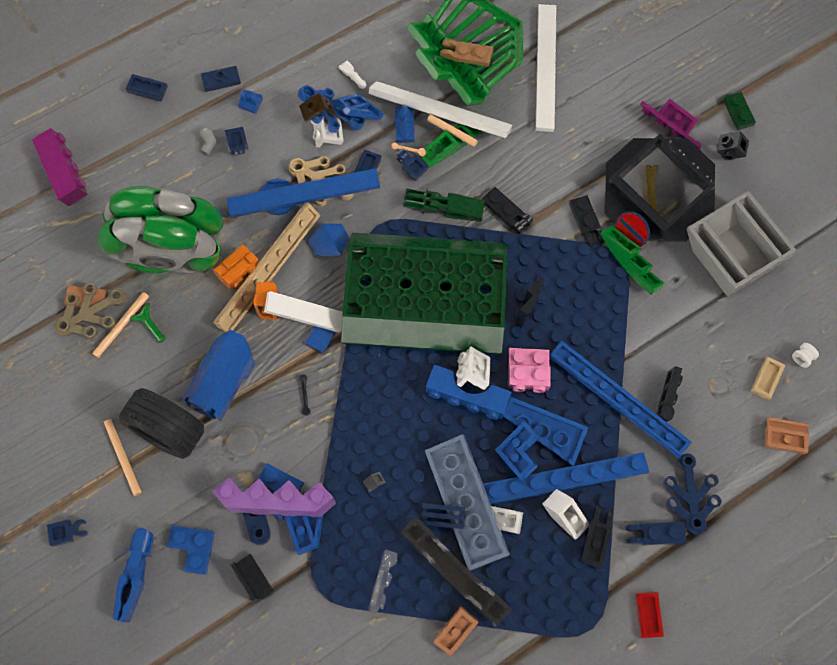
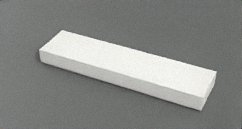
[264,291,342,333]

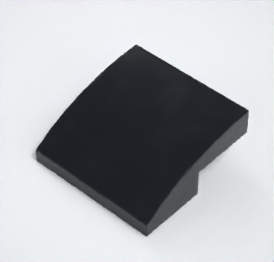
[516,276,543,328]

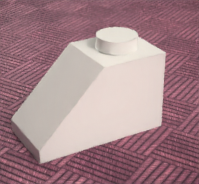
[543,489,589,540]

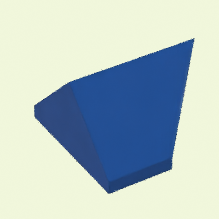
[308,224,350,257]

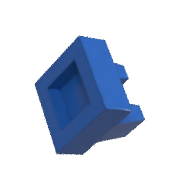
[238,89,263,114]

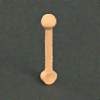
[391,142,426,156]

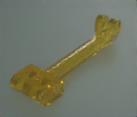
[645,165,664,218]

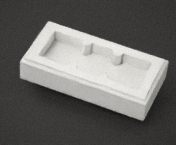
[491,506,523,534]

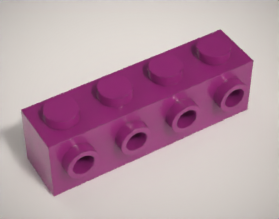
[32,128,88,206]

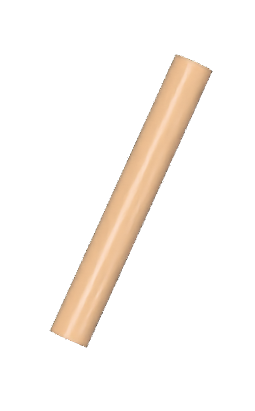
[427,114,478,147]

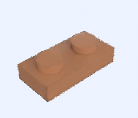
[434,607,478,656]

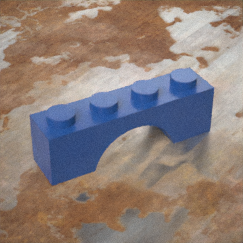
[425,365,511,420]

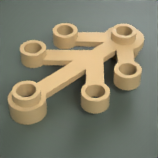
[289,156,354,207]

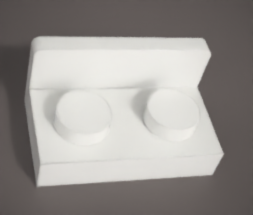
[311,112,344,147]
[456,347,490,389]

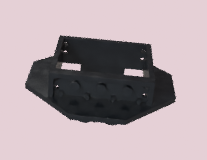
[605,134,715,242]

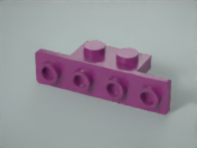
[640,98,701,149]

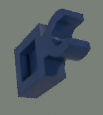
[47,519,88,547]

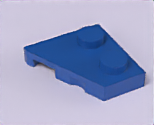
[335,93,384,120]
[285,515,323,555]

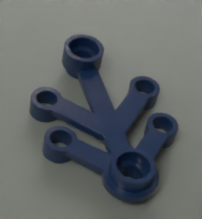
[663,453,722,535]

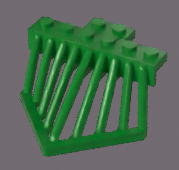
[407,0,523,106]

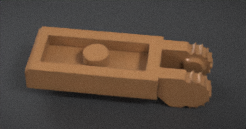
[440,39,493,67]

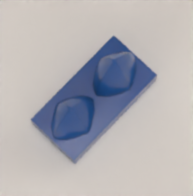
[395,105,415,143]

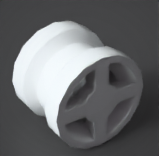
[792,343,819,368]

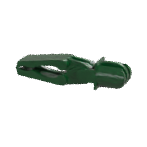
[403,188,485,222]

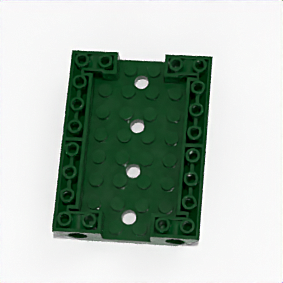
[341,233,507,355]

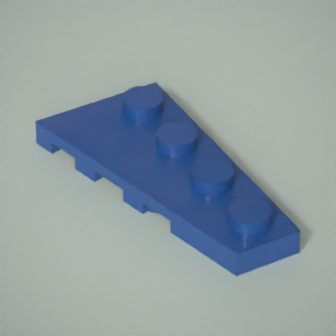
[503,397,588,466]

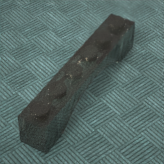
[401,516,512,627]

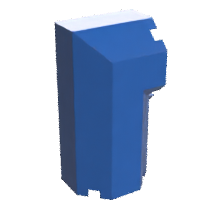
[182,330,255,421]

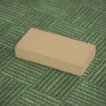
[750,356,786,401]

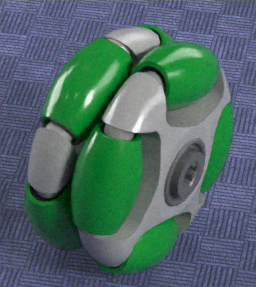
[97,185,224,274]

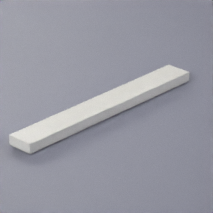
[535,4,556,132]
[369,81,512,138]

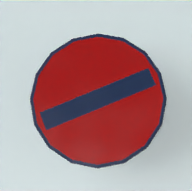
[616,211,650,247]

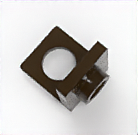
[299,93,336,122]

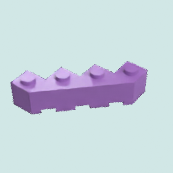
[212,477,336,517]

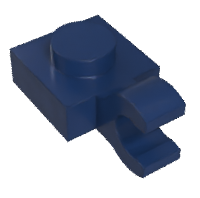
[396,149,429,181]

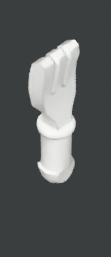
[338,61,366,89]

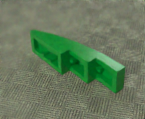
[418,123,484,168]
[600,226,665,295]

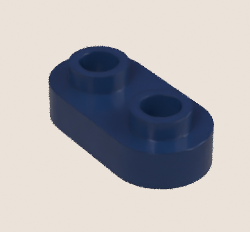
[243,513,271,545]

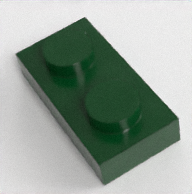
[723,92,756,131]

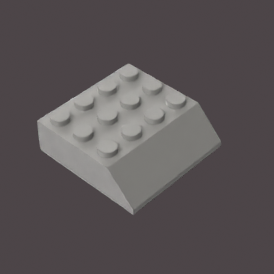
[687,191,797,297]

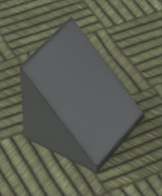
[363,471,386,492]

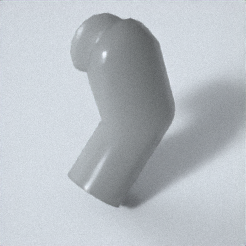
[200,128,216,156]

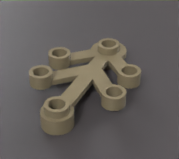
[54,283,127,339]

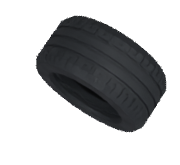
[119,388,204,459]

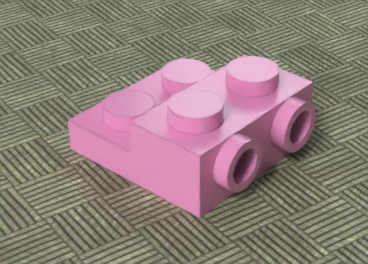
[508,348,550,393]

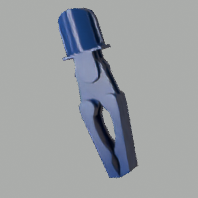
[113,528,154,623]

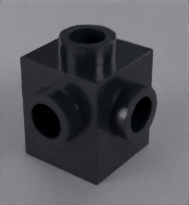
[717,131,749,160]

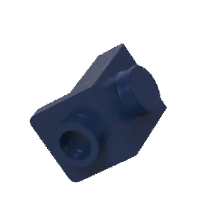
[225,127,248,155]

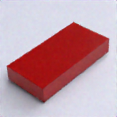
[635,592,664,638]

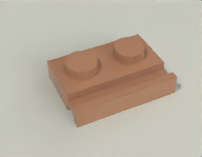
[764,417,810,455]

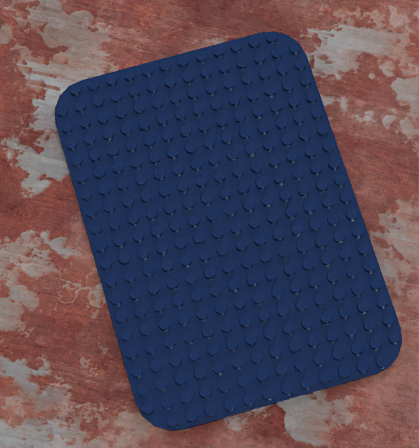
[311,219,630,638]

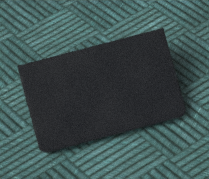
[230,554,274,603]

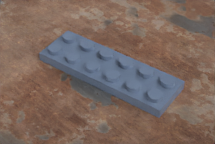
[425,435,510,571]

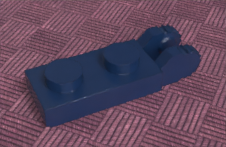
[625,522,687,546]

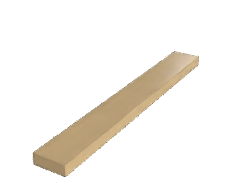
[213,202,321,333]

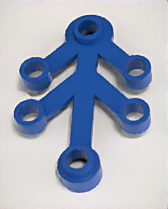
[298,85,365,133]

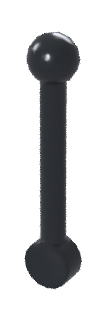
[299,374,311,416]

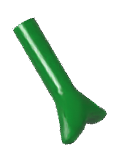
[130,303,165,343]

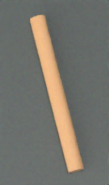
[92,292,149,358]
[103,419,142,496]

